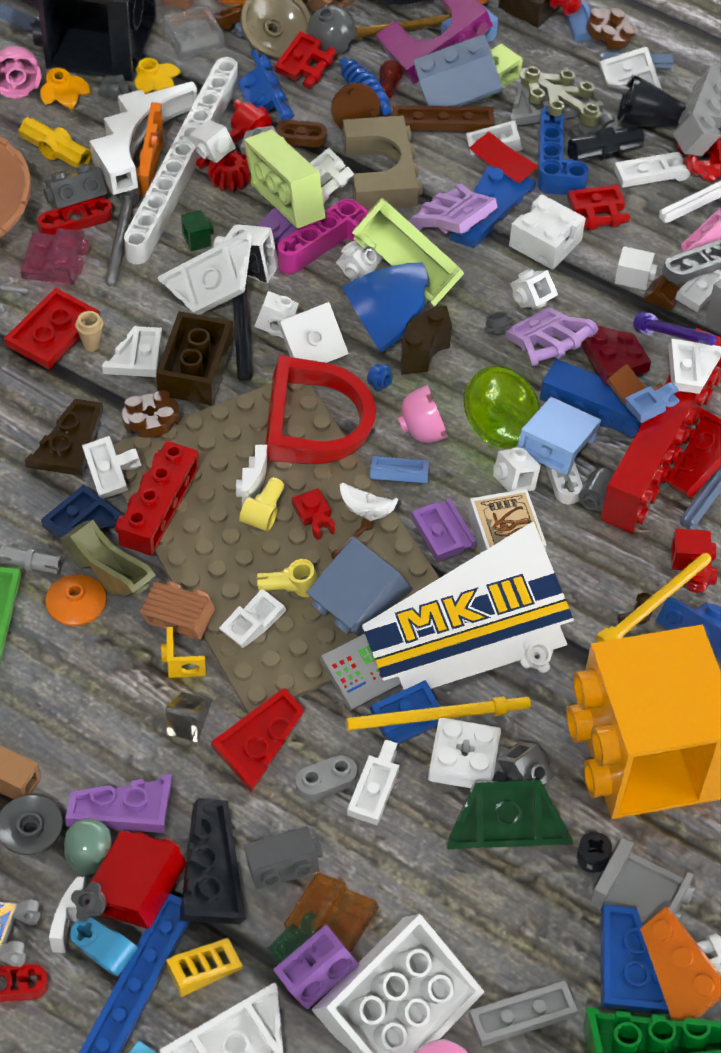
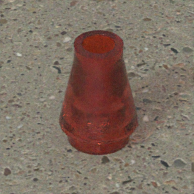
[379,60,403,99]

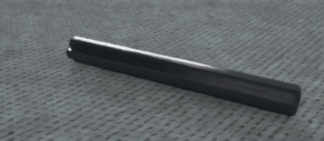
[233,282,252,381]

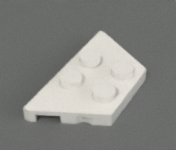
[158,231,252,315]
[159,982,283,1053]

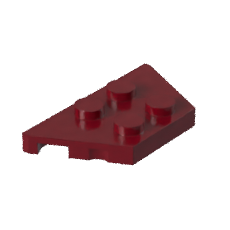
[572,325,651,385]

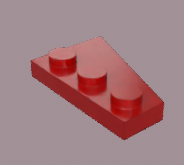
[667,409,721,499]
[211,687,305,793]

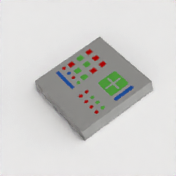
[320,634,401,712]

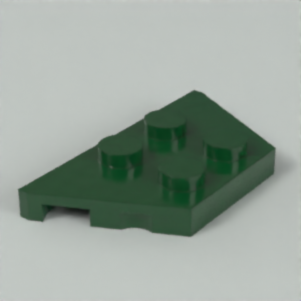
[446,779,573,849]

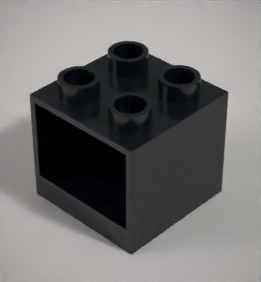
[28,0,157,82]

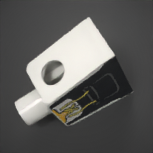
[214,224,278,283]

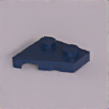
[41,485,124,542]

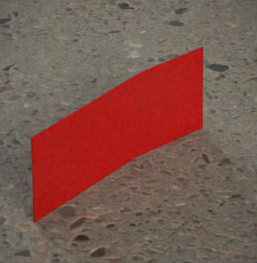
[469,131,539,183]

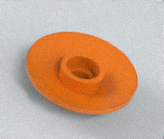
[45,574,106,626]

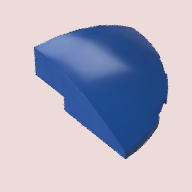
[342,262,430,353]

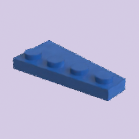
[450,165,536,248]

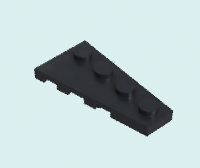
[179,798,246,925]

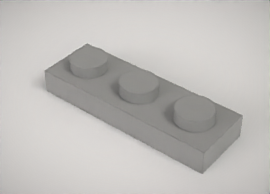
[468,981,578,1047]

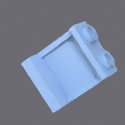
[517,397,601,475]

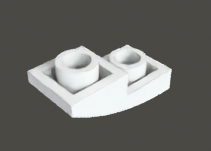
[236,445,267,506]

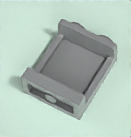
[590,837,696,926]

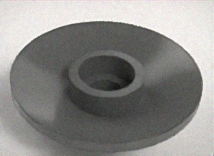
[0,795,63,855]

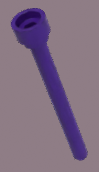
[633,312,717,346]

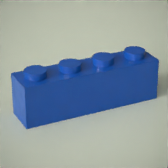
[540,359,642,437]

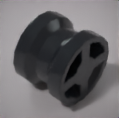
[576,832,612,873]

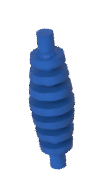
[339,57,391,115]

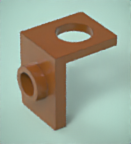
[606,364,663,411]

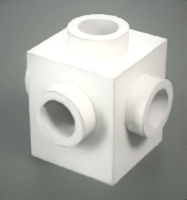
[336,241,383,281]
[510,269,558,310]
[254,291,299,338]
[493,447,541,492]

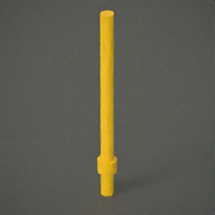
[346,696,531,731]

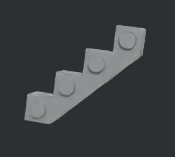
[673,65,721,156]

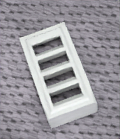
[466,120,523,155]

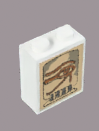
[468,489,547,553]

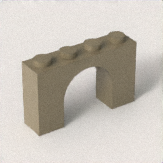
[342,115,422,210]

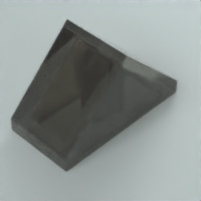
[166,692,212,742]

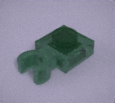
[267,912,325,963]

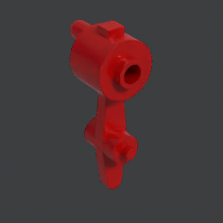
[196,100,271,170]

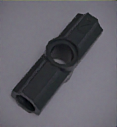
[567,125,645,161]

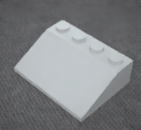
[311,914,484,1053]

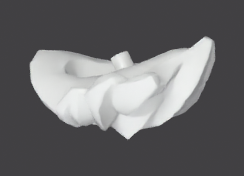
[340,483,398,521]

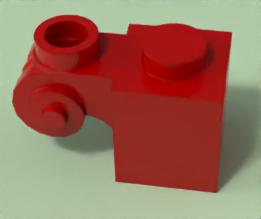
[671,528,717,593]

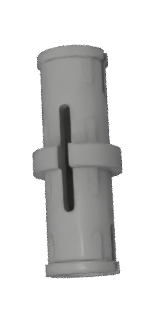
[0,545,63,575]

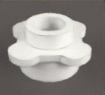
[520,639,553,673]

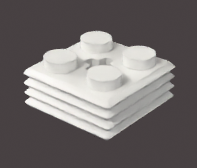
[428,718,501,788]

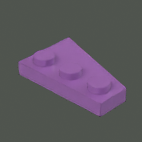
[66,774,172,833]

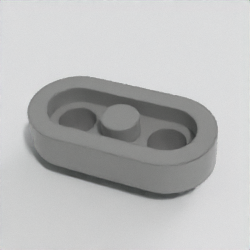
[296,755,357,801]

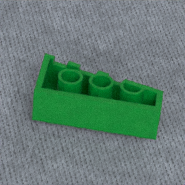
[583,1007,721,1053]

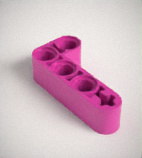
[277,199,369,274]

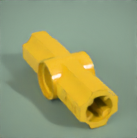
[18,117,92,168]

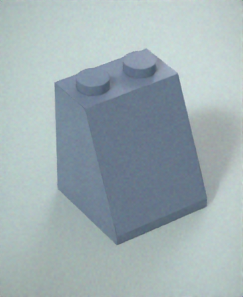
[306,536,413,636]

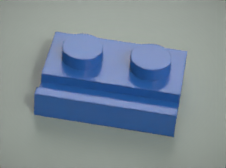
[369,680,440,745]

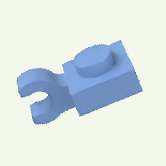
[625,382,679,423]

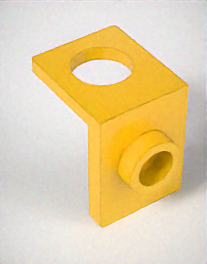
[161,626,206,678]

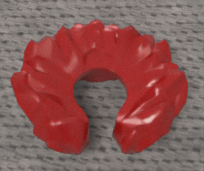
[675,137,721,183]

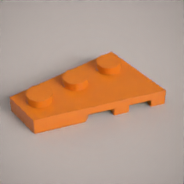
[136,102,164,195]
[640,907,721,1021]

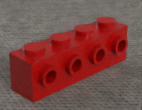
[115,440,199,556]

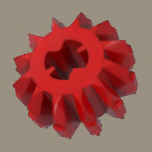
[208,150,251,193]

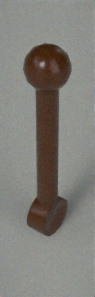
[331,518,373,560]

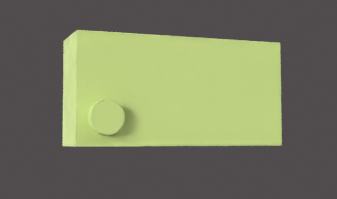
[244,129,325,229]

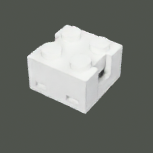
[509,194,585,270]

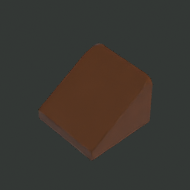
[643,275,680,311]

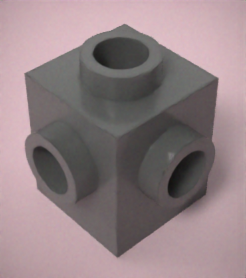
[497,741,554,787]

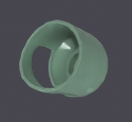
[64,818,112,875]

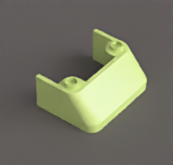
[352,197,464,306]

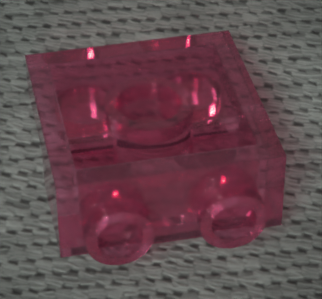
[20,228,89,285]

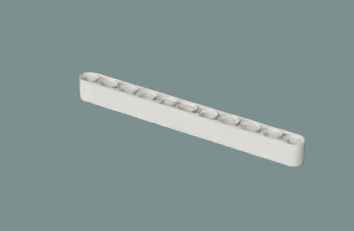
[124,57,238,264]

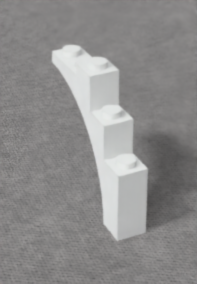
[89,81,197,195]

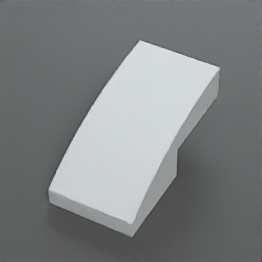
[219,589,286,648]
[49,877,86,953]

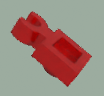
[292,488,335,540]

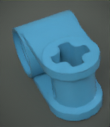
[70,917,138,977]

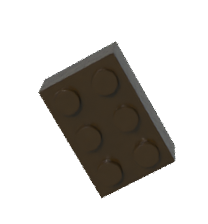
[156,311,233,405]

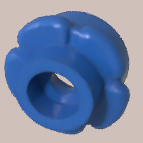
[367,364,393,391]

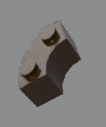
[400,305,452,375]

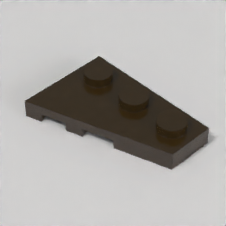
[25,399,103,476]

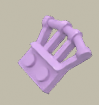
[409,183,498,234]
[505,307,598,366]

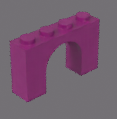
[376,0,493,85]

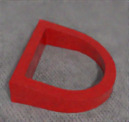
[265,355,376,464]

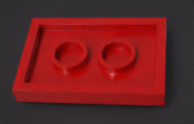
[4,287,100,369]

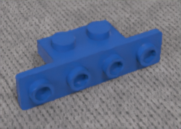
[237,49,295,121]
[656,596,721,660]

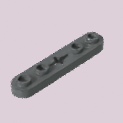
[662,239,721,283]

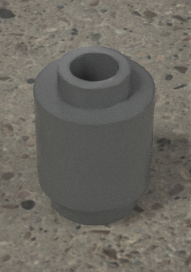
[579,468,614,511]

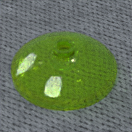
[463,366,540,448]

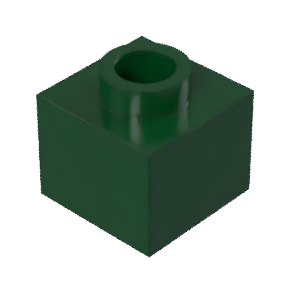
[181,210,214,252]

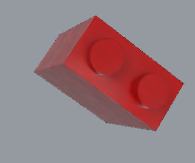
[86,830,186,929]

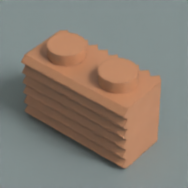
[140,581,216,641]

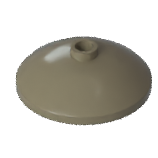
[240,0,311,59]

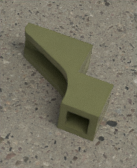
[60,520,156,597]

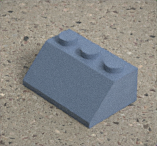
[413,34,503,106]

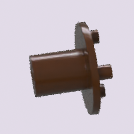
[331,83,380,130]

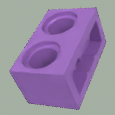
[273,925,360,1010]

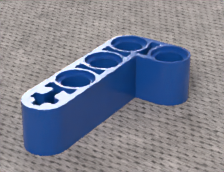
[537,106,589,195]

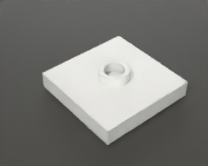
[277,302,349,363]

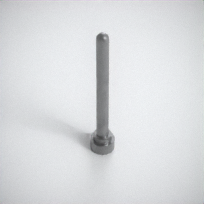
[105,186,141,287]

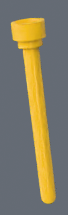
[595,553,711,642]

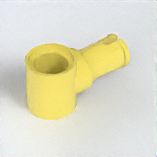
[239,477,284,532]
[257,559,318,597]

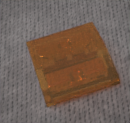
[283,872,379,953]

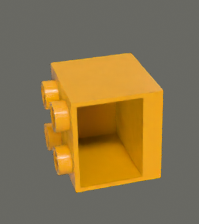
[566,624,721,820]

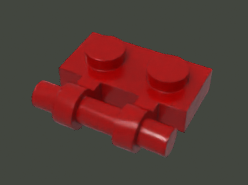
[274,31,336,89]
[567,184,630,231]

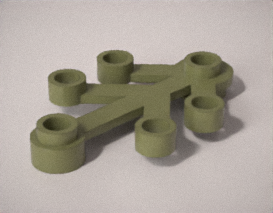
[519,66,601,126]

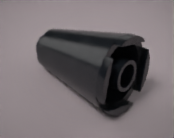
[617,75,686,129]

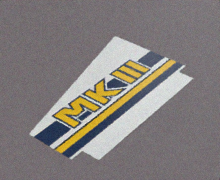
[362,522,574,690]

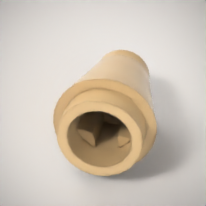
[75,311,103,351]

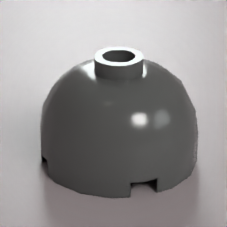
[307,5,357,54]

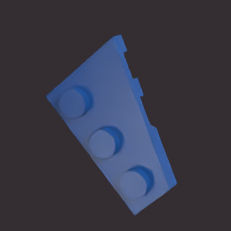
[601,905,669,1014]

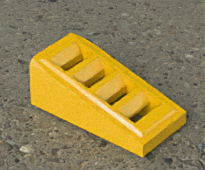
[166,938,243,997]

